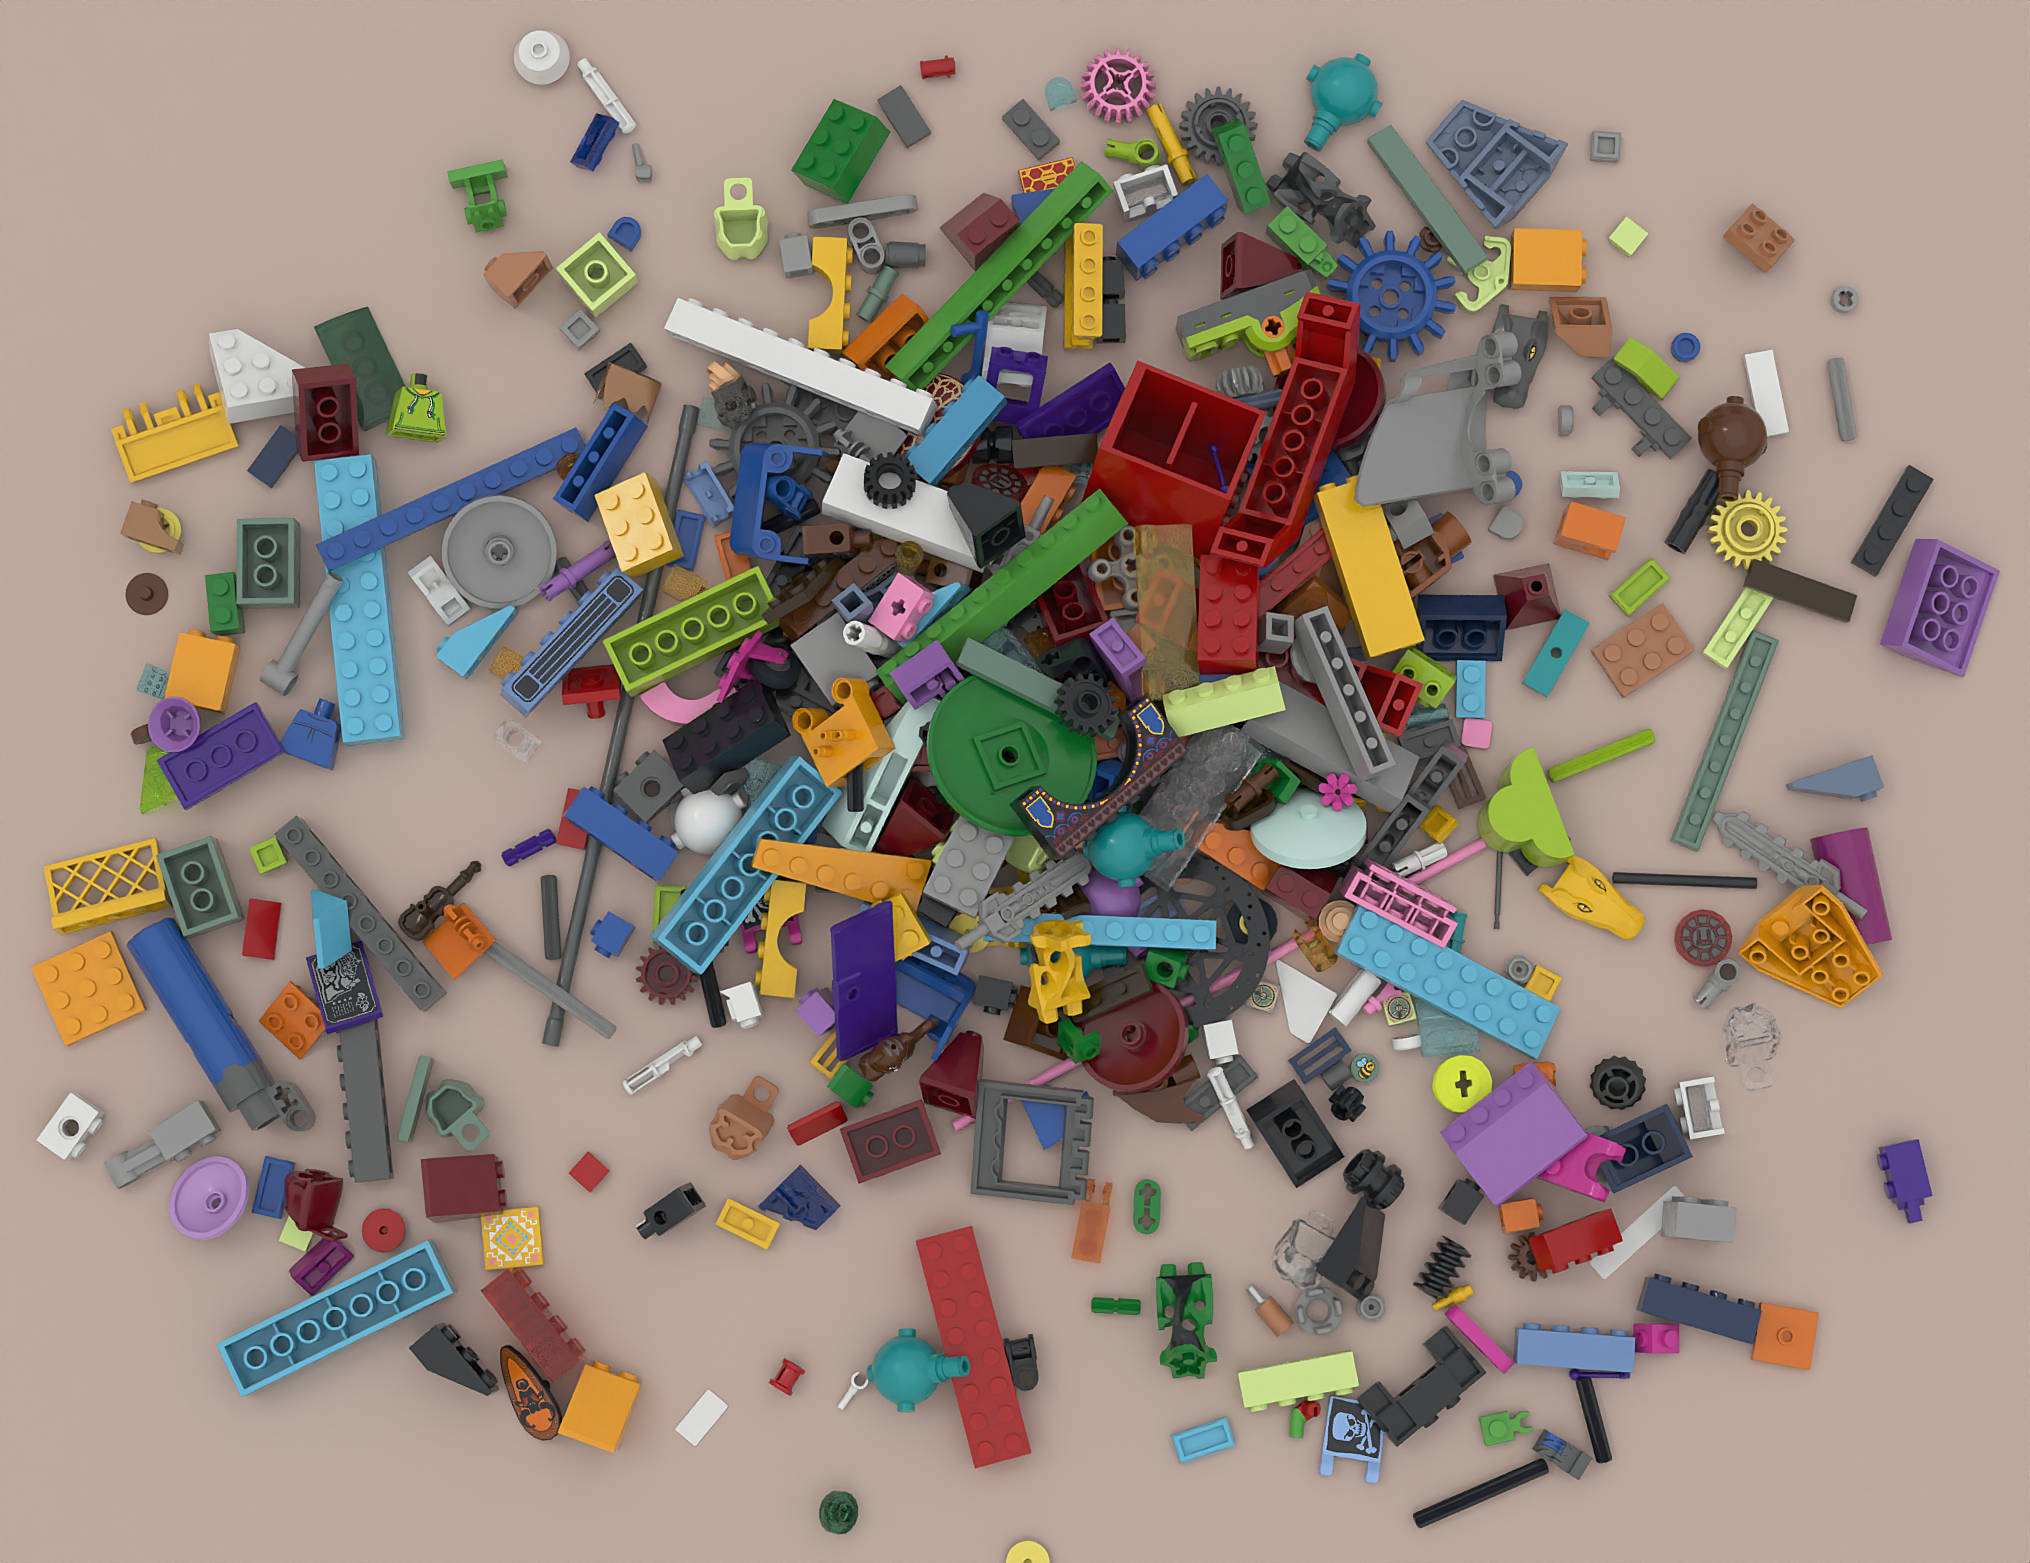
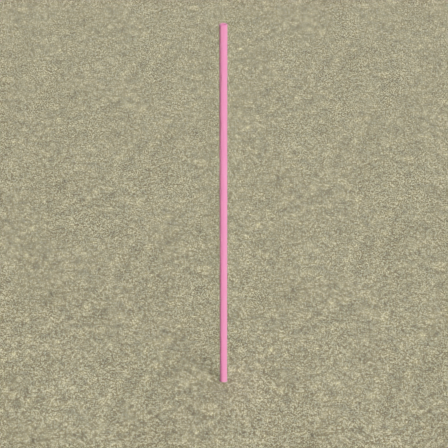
[951,838,1487,1132]

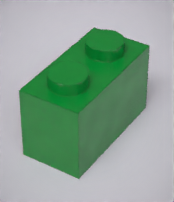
[205,572,245,636]

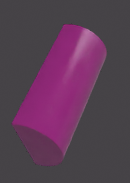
[1810,827,1892,945]

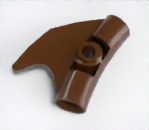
[1113,1054,1205,1124]

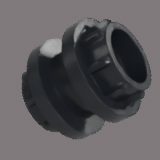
[1343,1149,1405,1210]

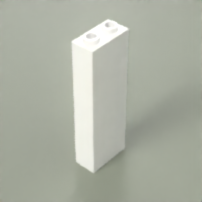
[822,453,994,573]

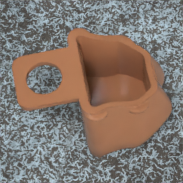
[709,1076,779,1160]

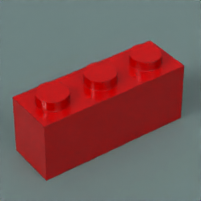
[1528,1208,1623,1274]

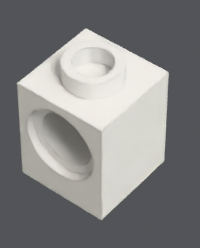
[1202,1020,1239,1064]

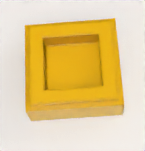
[1418,805,1459,844]
[1524,964,1562,1002]

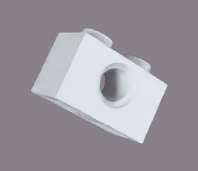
[37,1092,105,1160]

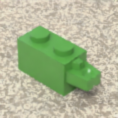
[1265,206,1338,280]

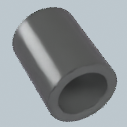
[1320,1060,1353,1091]

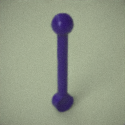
[1208,444,1229,493]
[1569,1369,1630,1381]

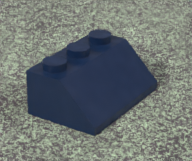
[1416,594,1507,661]

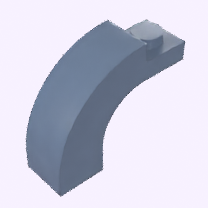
[831,566,915,626]

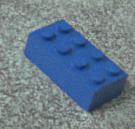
[1116,174,1228,281]

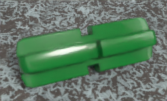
[1091,1297,1141,1315]

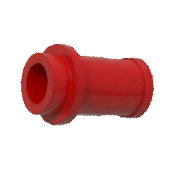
[920,55,956,79]

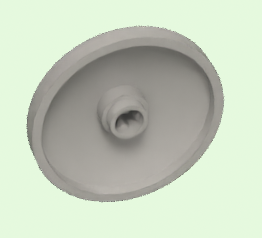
[442,494,557,609]

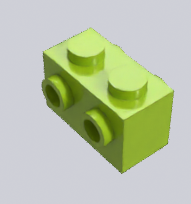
[1390,646,1456,708]

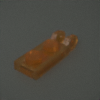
[1071,1179,1113,1264]

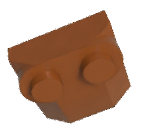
[1274,575,1352,633]

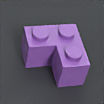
[890,640,965,710]

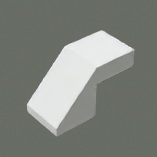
[408,555,471,625]

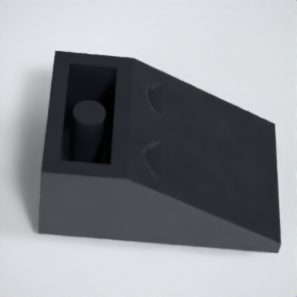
[409,1323,499,1396]

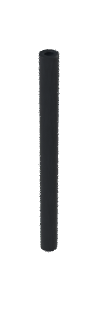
[1612,872,1757,889]

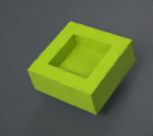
[249,837,288,875]

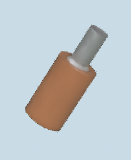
[1246,1284,1294,1337]

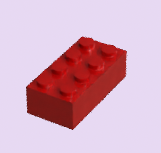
[1197,555,1260,674]

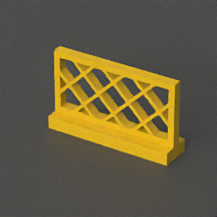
[43,838,173,935]

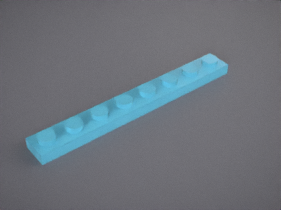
[983,913,1216,950]

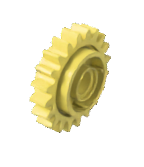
[1707,490,1788,570]

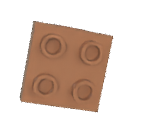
[1723,203,1795,273]

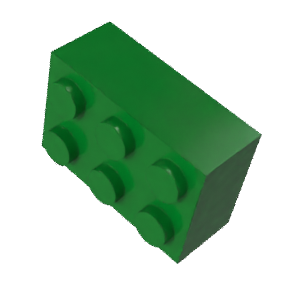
[791,99,891,204]

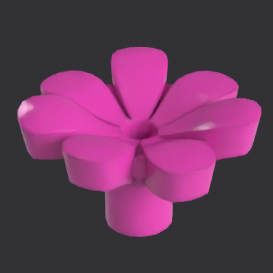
[1318,773,1357,811]

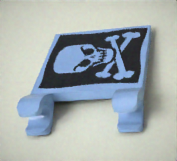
[1319,1396,1384,1483]

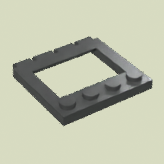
[970,1079,1094,1205]

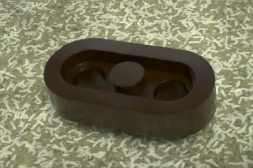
[1220,789,1277,831]

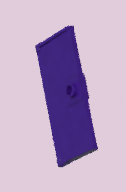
[830,901,898,1061]

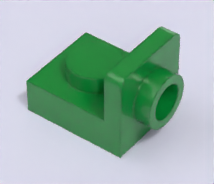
[1057,1018,1101,1064]

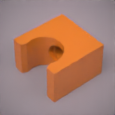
[1554,501,1626,560]

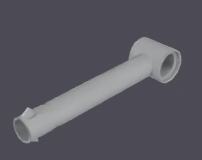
[260,572,343,696]

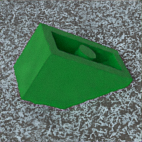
[827,1064,874,1109]

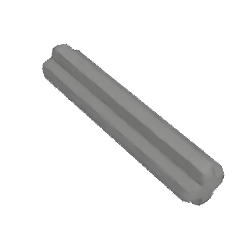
[1827,358,1857,441]

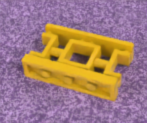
[1063,223,1103,351]

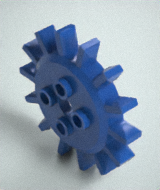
[1326,231,1456,362]

